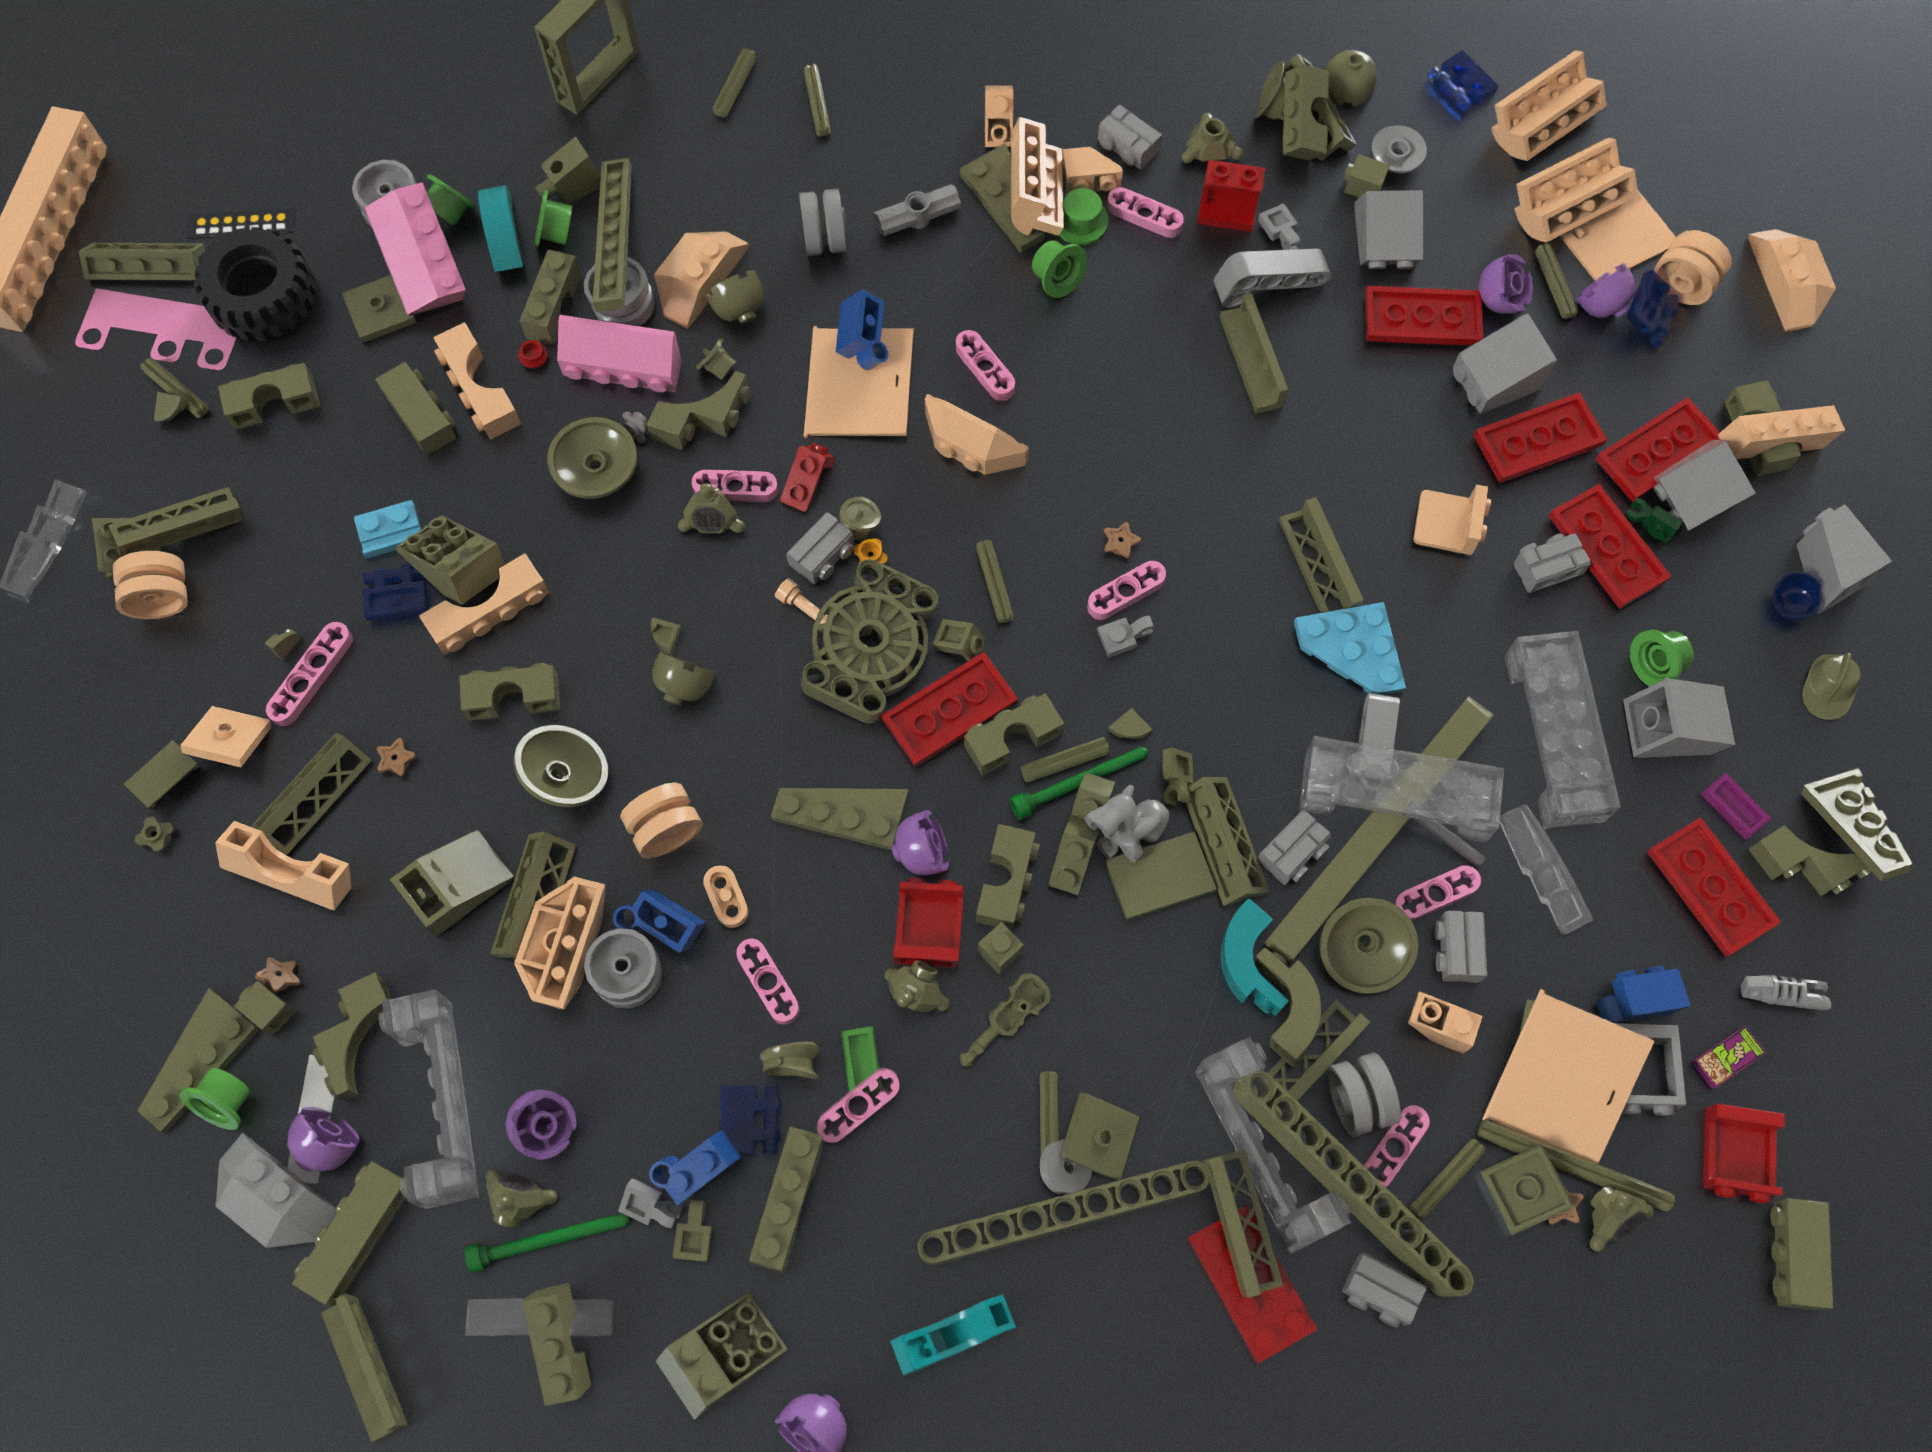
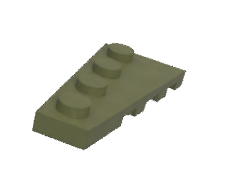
[960,143,1044,253]

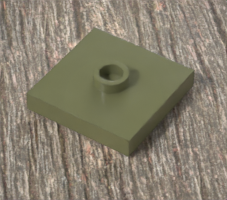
[342,275,416,343]
[1060,1093,1139,1181]
[1480,1144,1574,1235]

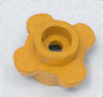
[854,538,888,564]

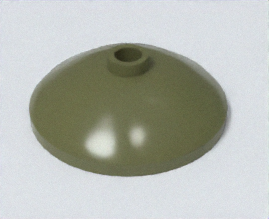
[547,417,637,499]
[513,725,608,807]
[1320,898,1418,993]

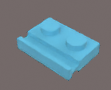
[354,500,421,559]

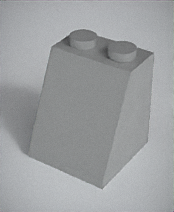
[1354,190,1423,270]
[1453,314,1557,414]
[1654,440,1755,530]
[1796,504,1892,614]
[1623,678,1735,758]

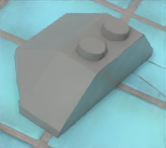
[216,1133,336,1248]

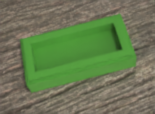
[841,1026,882,1097]

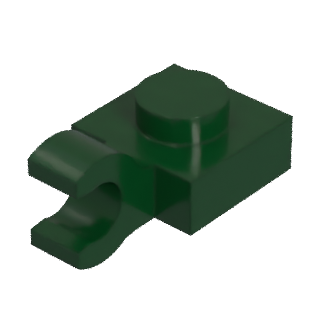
[1624,498,1683,544]

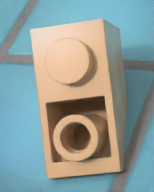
[985,86,1013,147]
[1062,147,1123,194]
[1408,991,1483,1054]

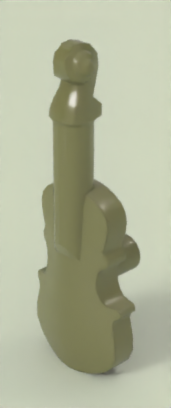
[960,973,1051,1067]

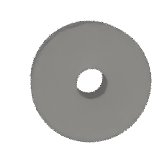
[1040,1139,1092,1195]

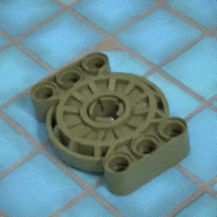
[801,559,938,724]

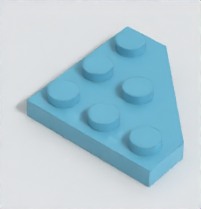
[1294,602,1406,695]

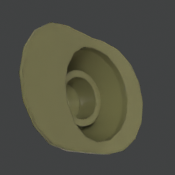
[1255,61,1285,120]
[1802,653,1861,721]

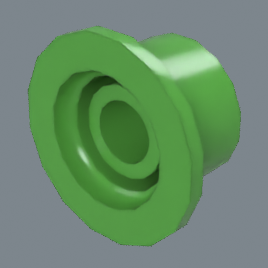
[426,174,478,227]
[1059,188,1109,245]
[534,190,572,248]
[1032,240,1088,298]
[1630,629,1694,687]
[179,1068,250,1130]

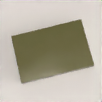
[1105,831,1217,921]

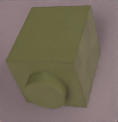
[1343,154,1390,198]
[978,922,1024,975]
[234,981,296,1036]

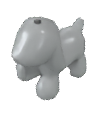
[1084,785,1169,862]

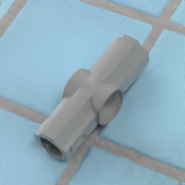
[874,184,961,236]

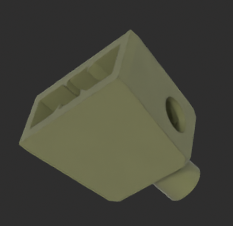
[535,137,601,204]

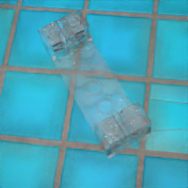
[1504,631,1621,829]
[1298,736,1504,843]
[379,990,479,1209]
[1195,1037,1351,1254]

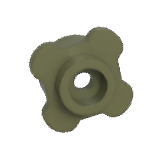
[135,816,174,852]

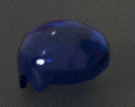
[1772,571,1822,621]

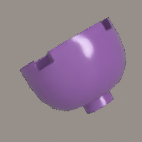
[1478,254,1533,314]
[1575,262,1636,318]
[892,810,949,875]
[505,1089,576,1160]
[287,1107,359,1172]
[775,1394,847,1452]

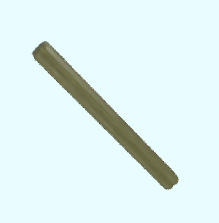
[1478,1120,1675,1211]

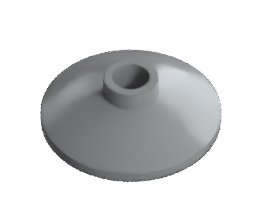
[1371,125,1427,173]

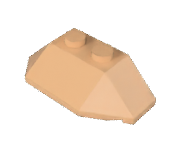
[1747,229,1836,332]
[654,231,750,329]
[925,394,1029,475]
[514,877,606,1010]

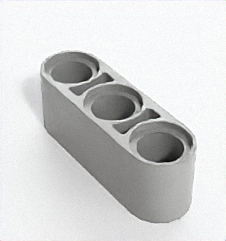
[1354,692,1400,782]

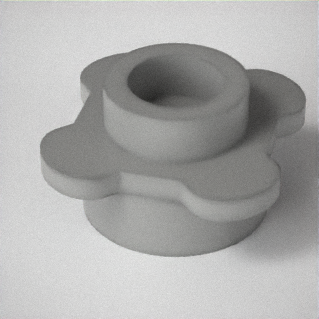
[622,412,648,443]

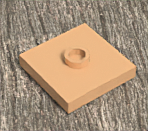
[181,706,271,767]

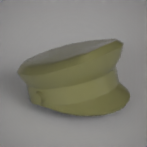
[759,1041,820,1079]

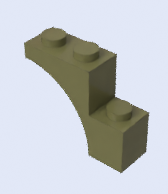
[647,371,750,450]
[1048,772,1115,895]
[1748,825,1872,896]
[313,972,396,1101]

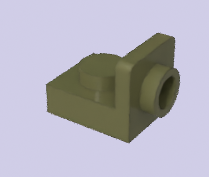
[932,619,985,661]

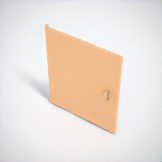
[1560,191,1676,280]
[804,326,914,438]
[1482,989,1654,1164]

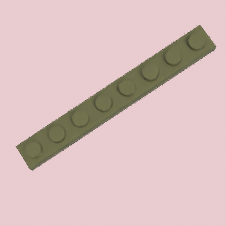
[593,158,632,312]

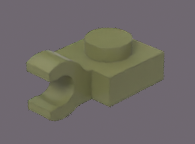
[1162,747,1193,807]
[673,1200,713,1262]

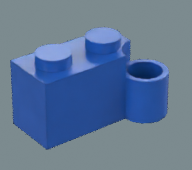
[836,290,889,370]
[613,888,706,953]
[1596,966,1690,1024]
[649,1130,741,1205]

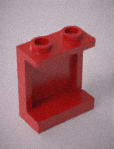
[1197,160,1265,232]
[893,878,964,969]
[1703,1103,1785,1203]

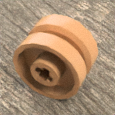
[1654,230,1732,305]
[113,551,188,619]
[620,782,703,859]

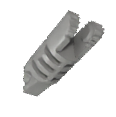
[1740,975,1831,1010]

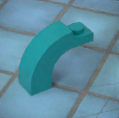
[478,185,523,272]
[1220,898,1289,1017]
[890,1294,1016,1375]

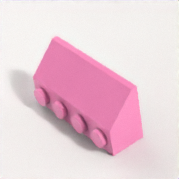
[365,182,466,316]
[557,315,682,392]

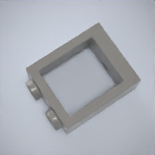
[1608,1023,1686,1115]

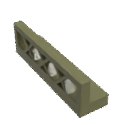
[1283,53,1357,161]
[79,243,206,280]
[1220,293,1288,414]
[108,487,243,556]
[1279,497,1364,613]
[251,733,371,855]
[1186,777,1270,906]
[490,831,576,959]
[1252,999,1370,1119]
[1204,1149,1283,1298]
[321,1294,408,1443]

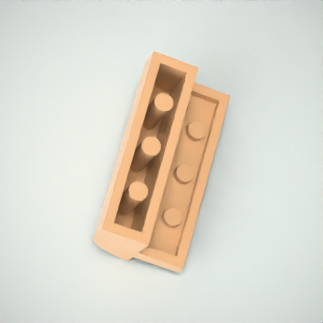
[1491,50,1607,161]
[1011,117,1064,236]
[1514,138,1638,243]

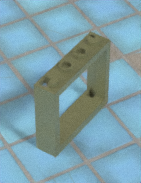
[534,0,639,115]

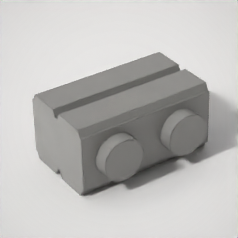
[1098,105,1163,170]
[786,512,854,585]
[1514,533,1590,593]
[1258,810,1331,885]
[1434,911,1487,983]
[1342,1252,1427,1328]

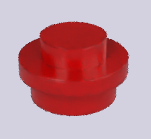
[518,340,548,368]

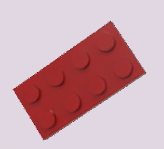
[1365,286,1484,345]
[1473,392,1607,483]
[1595,397,1720,502]
[1548,484,1672,609]
[881,652,1018,768]
[1647,817,1781,957]
[1187,1205,1318,1364]

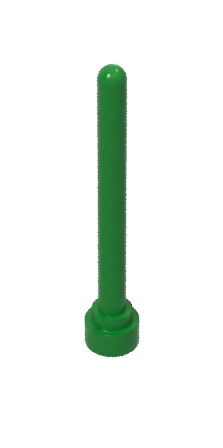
[1009,746,1149,820]
[465,1213,630,1273]

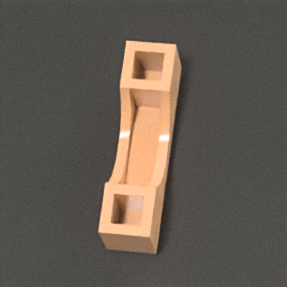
[434,322,521,440]
[1718,405,1846,459]
[419,554,549,655]
[215,821,351,910]

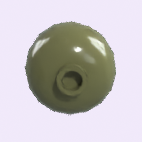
[1325,49,1378,107]
[705,270,765,324]
[652,651,716,705]

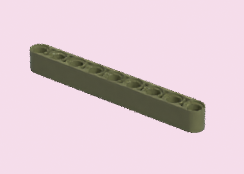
[1233,1071,1474,1298]
[918,1161,1210,1266]

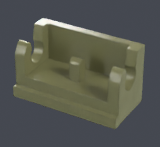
[124,740,200,810]

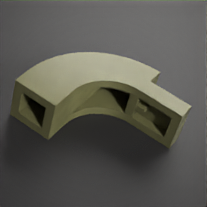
[1255,947,1321,1068]

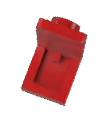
[780,442,836,511]

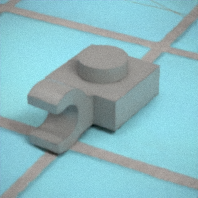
[1258,203,1301,250]
[1097,616,1154,658]
[618,1178,684,1228]

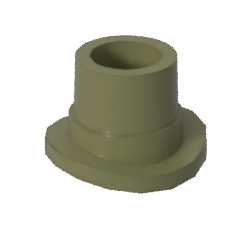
[695,337,737,380]
[839,497,881,540]

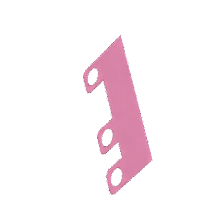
[75,288,236,370]

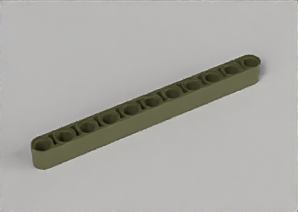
[1263,696,1494,966]

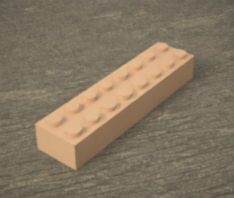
[0,106,107,332]

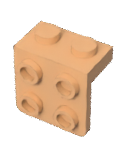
[1413,484,1491,555]

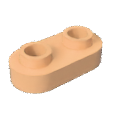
[703,865,748,928]

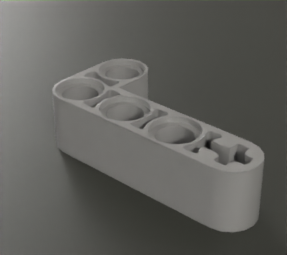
[1213,249,1331,308]

